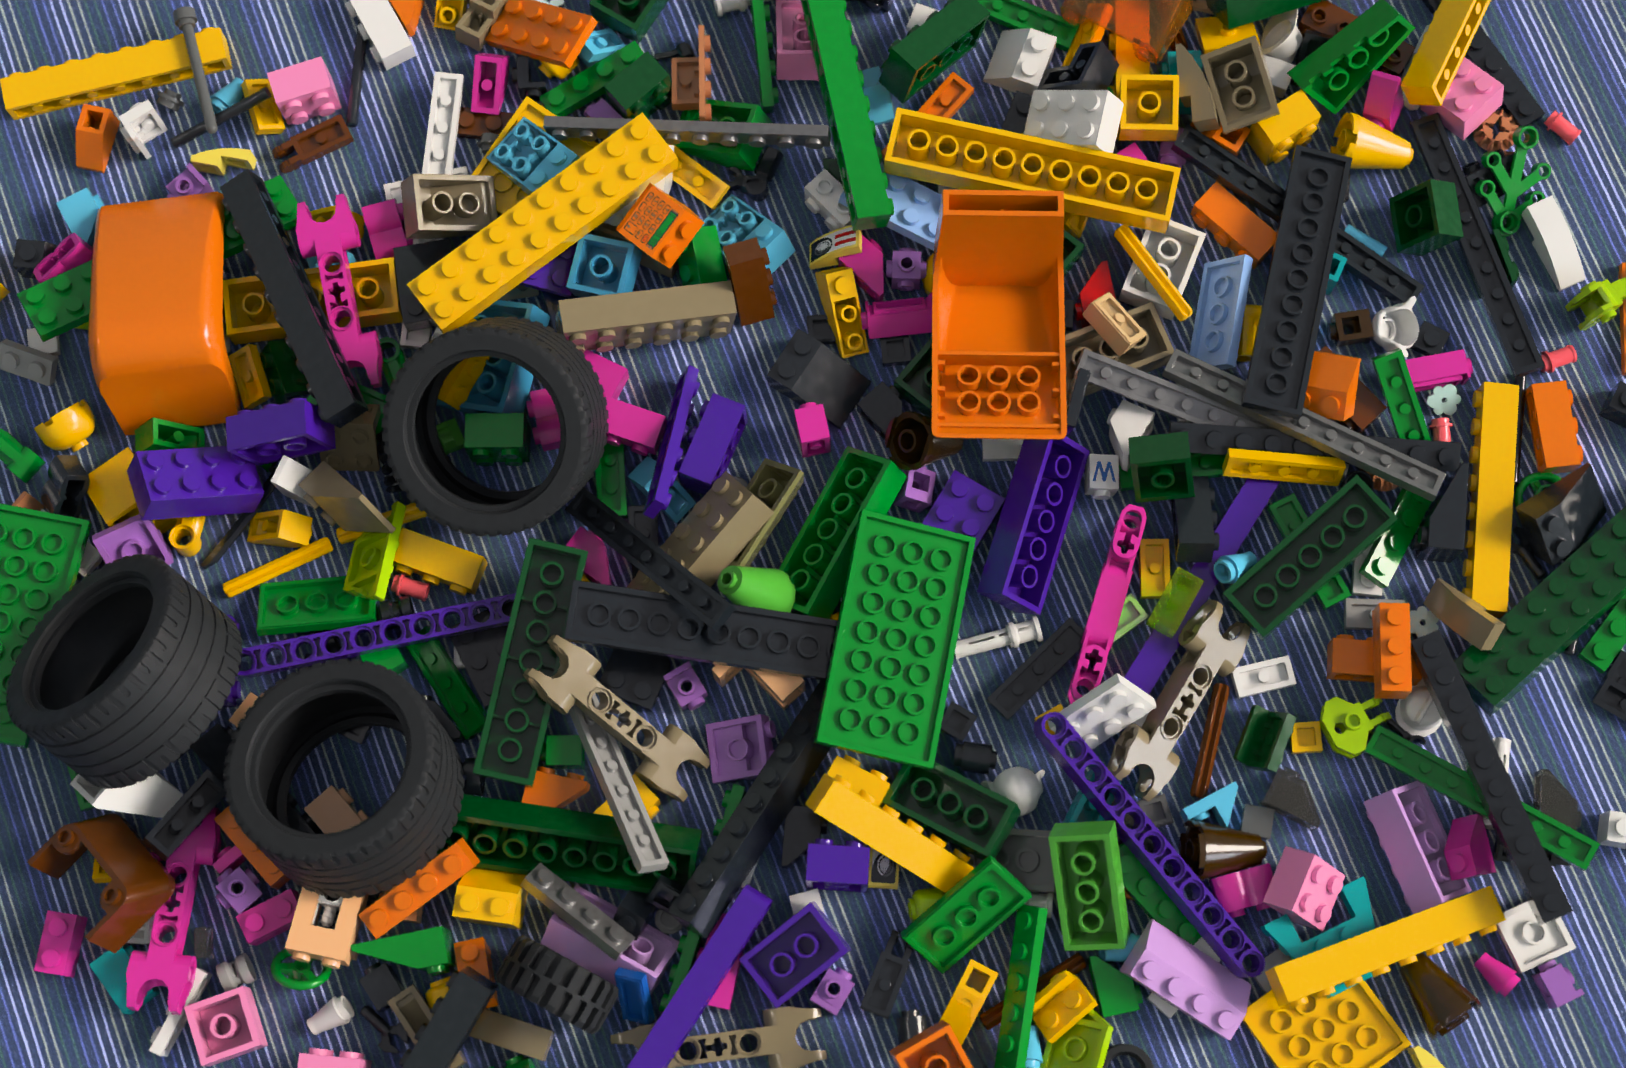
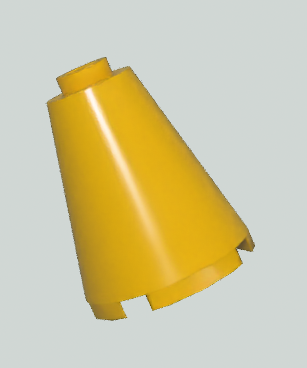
[1330,112,1414,169]

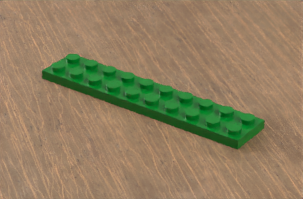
[17,175,298,342]

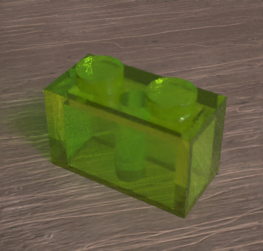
[1146,566,1204,639]

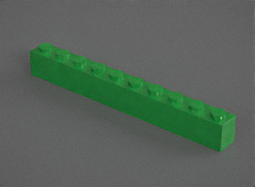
[801,0,894,231]

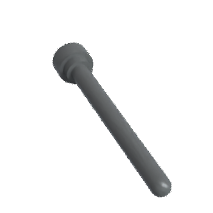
[172,6,218,134]

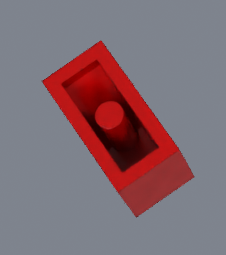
[1074,261,1116,328]

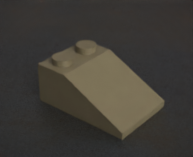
[1200,35,1280,134]
[401,174,498,239]
[299,460,396,533]

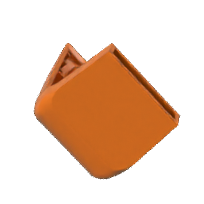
[932,189,1067,440]
[88,192,241,436]

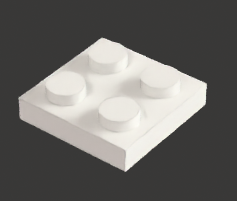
[1496,901,1576,974]

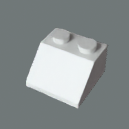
[983,28,1057,96]

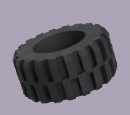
[496,935,619,1035]

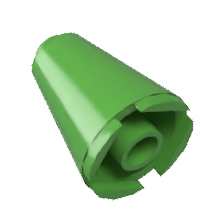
[718,565,796,613]

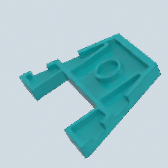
[1260,876,1375,998]

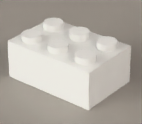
[1024,90,1124,153]
[1119,220,1206,320]

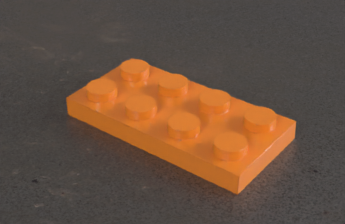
[485,0,598,69]

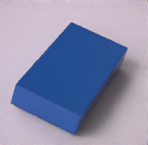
[614,967,655,1025]

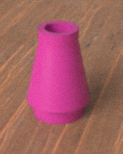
[1474,952,1521,997]

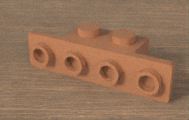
[672,25,712,121]

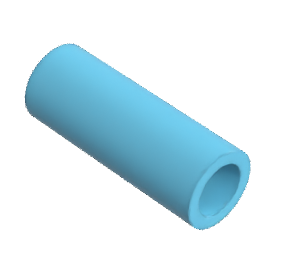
[1344,224,1388,257]

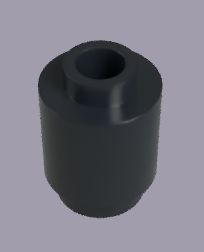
[953,741,997,774]
[896,1009,928,1045]

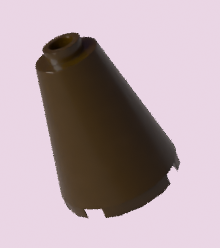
[885,411,963,471]
[1179,820,1267,880]
[1399,953,1482,1040]

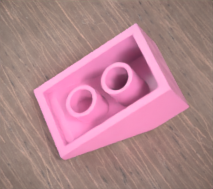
[776,0,819,81]

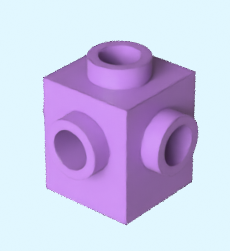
[886,247,927,291]
[215,867,263,915]

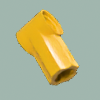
[1237,304,1262,362]
[169,516,206,557]

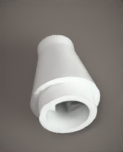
[307,995,354,1035]

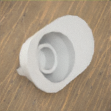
[1261,9,1303,63]
[1395,678,1443,737]

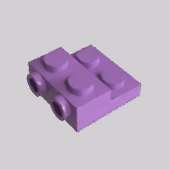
[92,514,174,565]
[705,714,776,784]

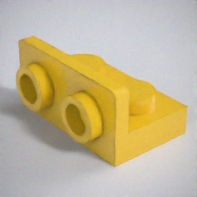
[1032,970,1098,1044]

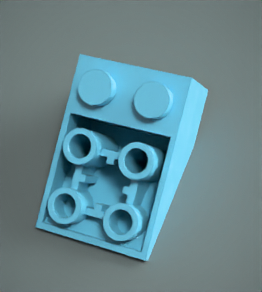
[486,117,580,195]
[702,194,796,274]

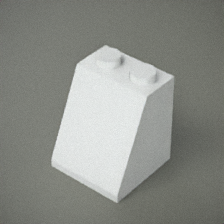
[70,773,183,818]

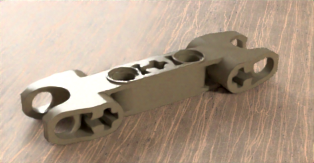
[1107,600,1251,802]
[523,635,710,802]
[610,1006,827,1068]

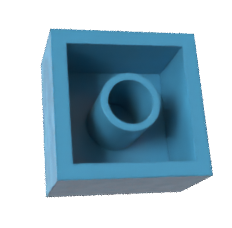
[566,234,643,297]

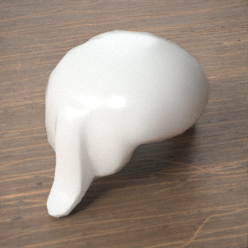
[1371,296,1419,358]
[981,767,1045,816]

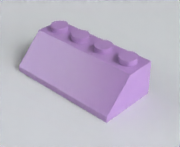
[1363,781,1472,914]
[540,885,679,996]
[1119,919,1252,1041]

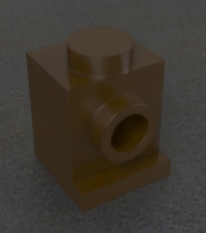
[1327,309,1374,347]

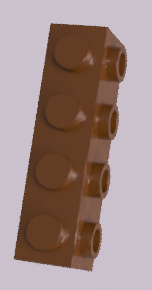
[1298,0,1416,77]

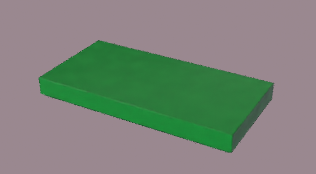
[256,576,377,636]
[901,855,1032,974]

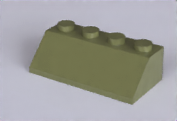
[729,458,804,567]

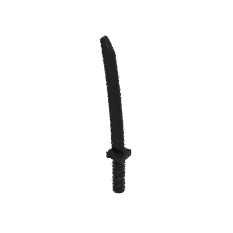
[201,458,296,569]

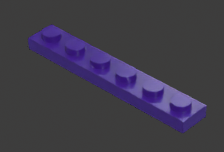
[643,365,700,519]

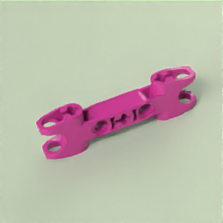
[296,193,383,388]
[1067,504,1147,705]
[126,807,221,1015]

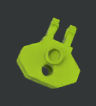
[1565,277,1626,331]
[1319,697,1392,759]

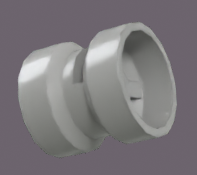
[216,953,257,992]

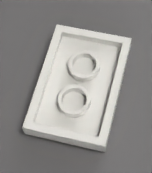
[1048,673,1156,749]

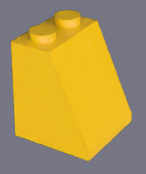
[87,447,177,534]
[452,867,528,930]

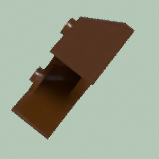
[27,813,175,954]

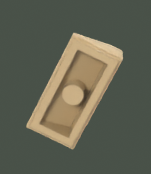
[1083,292,1147,356]

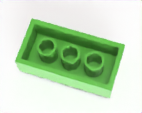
[1048,820,1130,951]

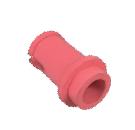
[1543,111,1582,145]
[1540,345,1577,373]
[1429,417,1453,442]
[391,573,430,601]

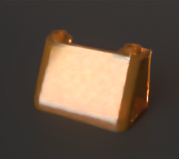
[1060,0,1193,65]

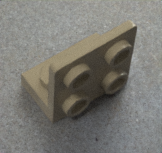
[320,404,381,472]

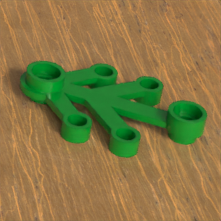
[1475,126,1551,236]

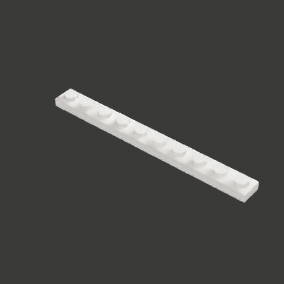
[400,72,464,349]

